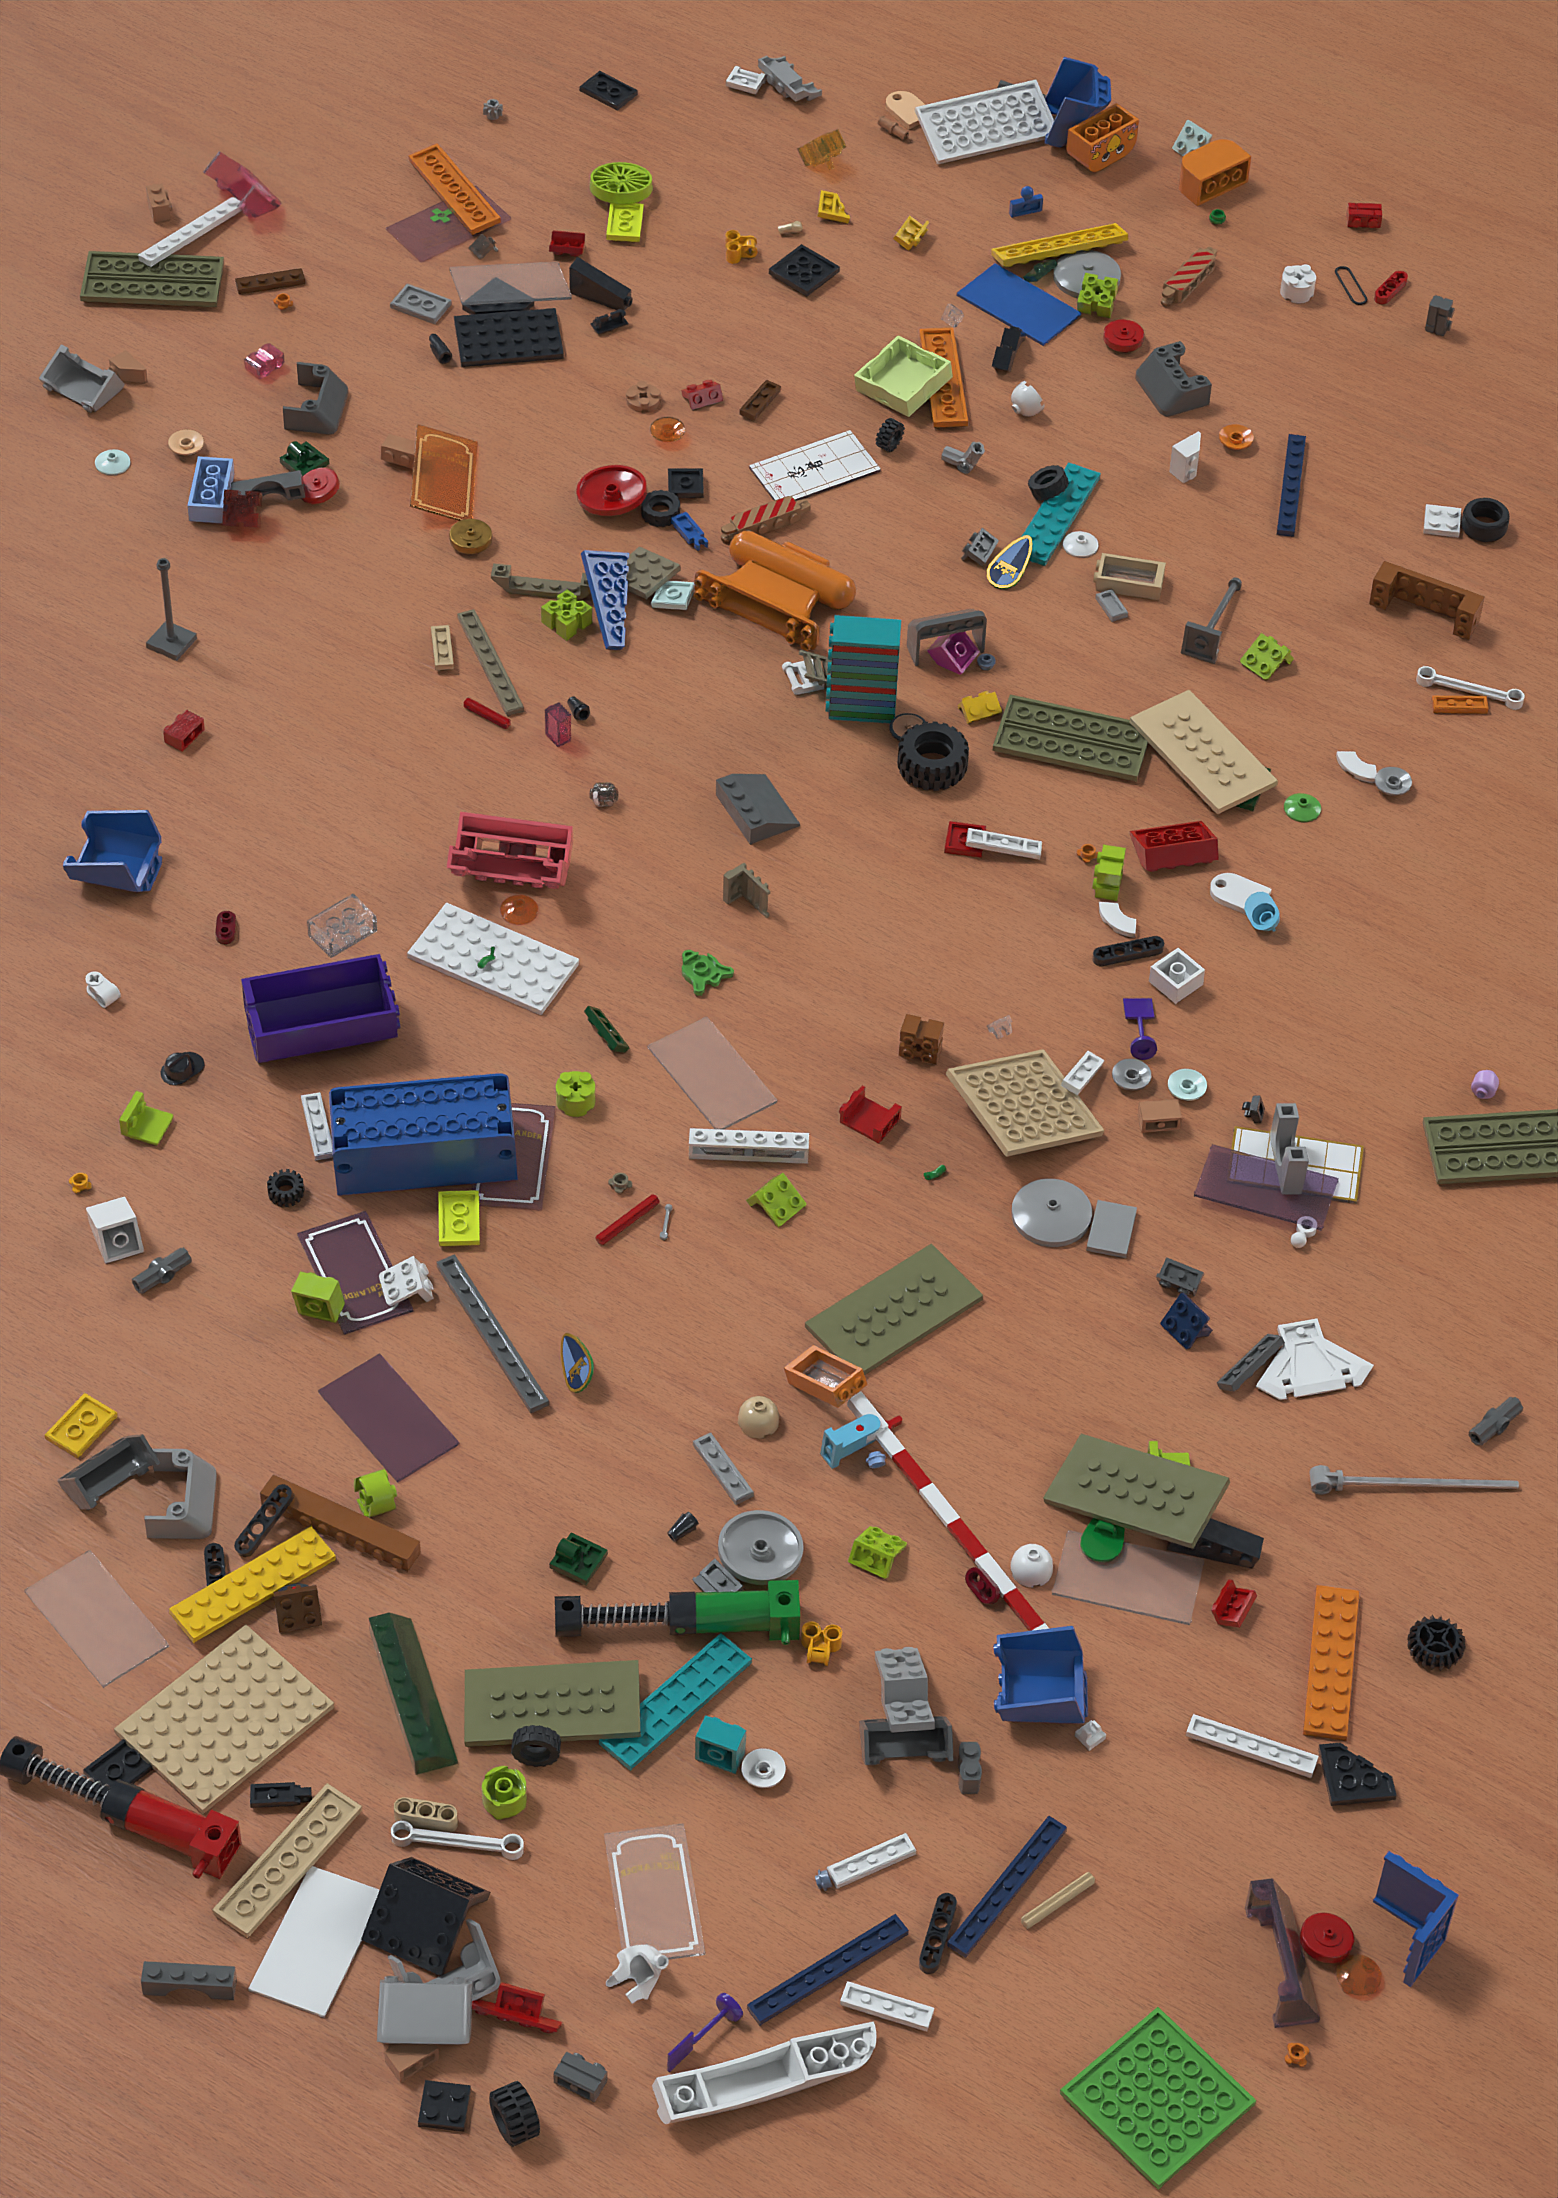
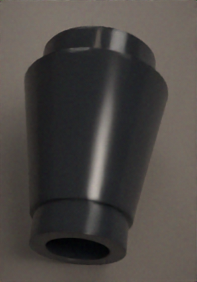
[567,696,590,721]
[667,1512,699,1542]

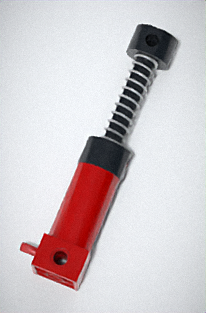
[0,1736,242,1879]

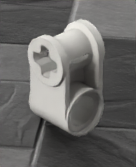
[85,972,121,1008]

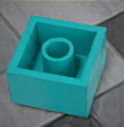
[695,1715,746,1774]

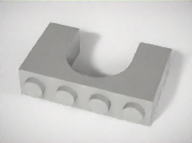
[1269,1103,1309,1194]

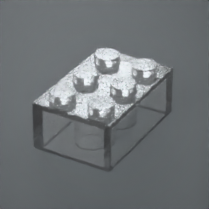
[307,893,377,958]

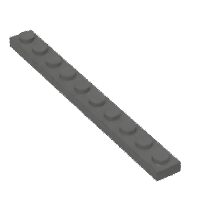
[436,1254,549,1413]

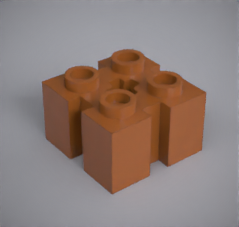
[899,1014,944,1064]

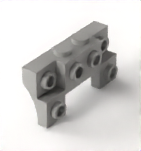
[758,56,822,102]

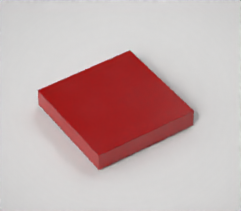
[944,821,986,858]

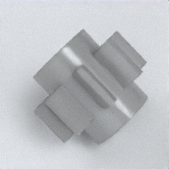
[483,99,503,120]

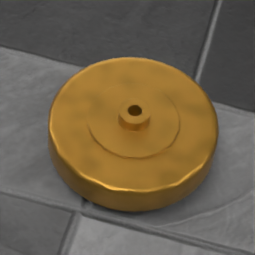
[449,519,492,554]

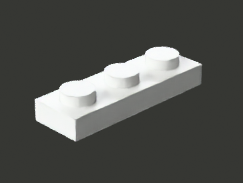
[1061,1051,1105,1095]

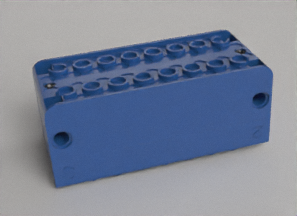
[329,1073,518,1195]

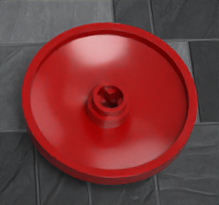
[576,465,647,516]

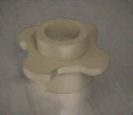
[608,1173,632,1193]

